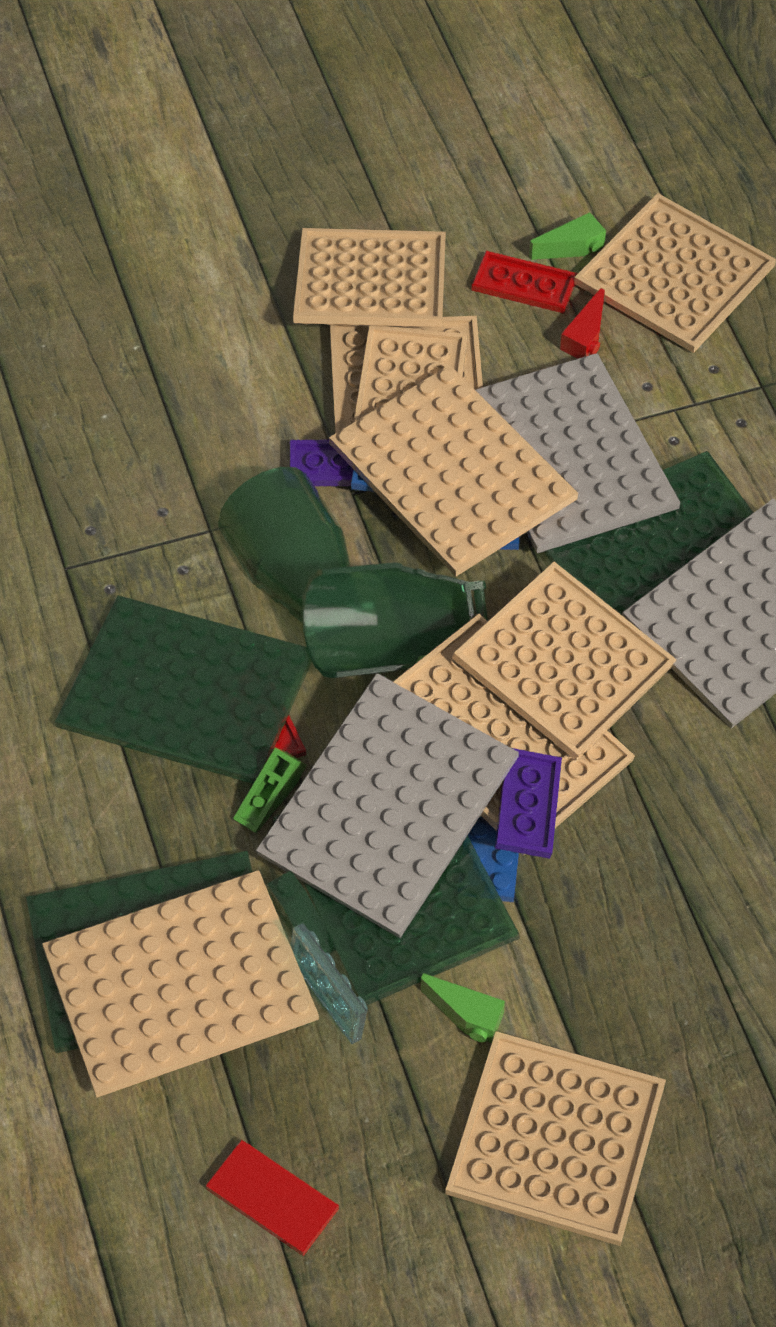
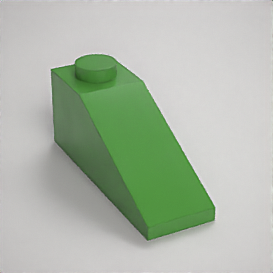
[529,212,606,260]
[233,747,307,833]
[421,973,505,1043]

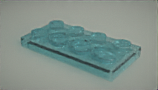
[291,923,368,1044]

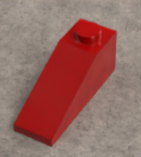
[560,288,605,359]

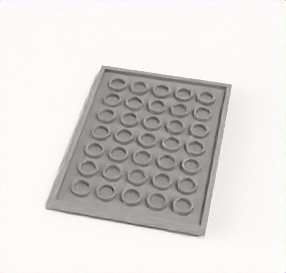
[476,353,680,553]
[622,498,776,729]
[256,673,519,938]

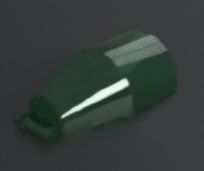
[218,467,369,644]
[302,562,488,678]

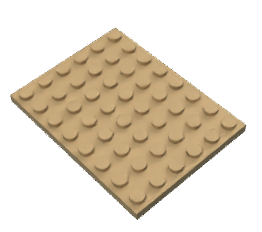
[329,365,578,577]
[393,614,635,856]
[42,870,319,1098]

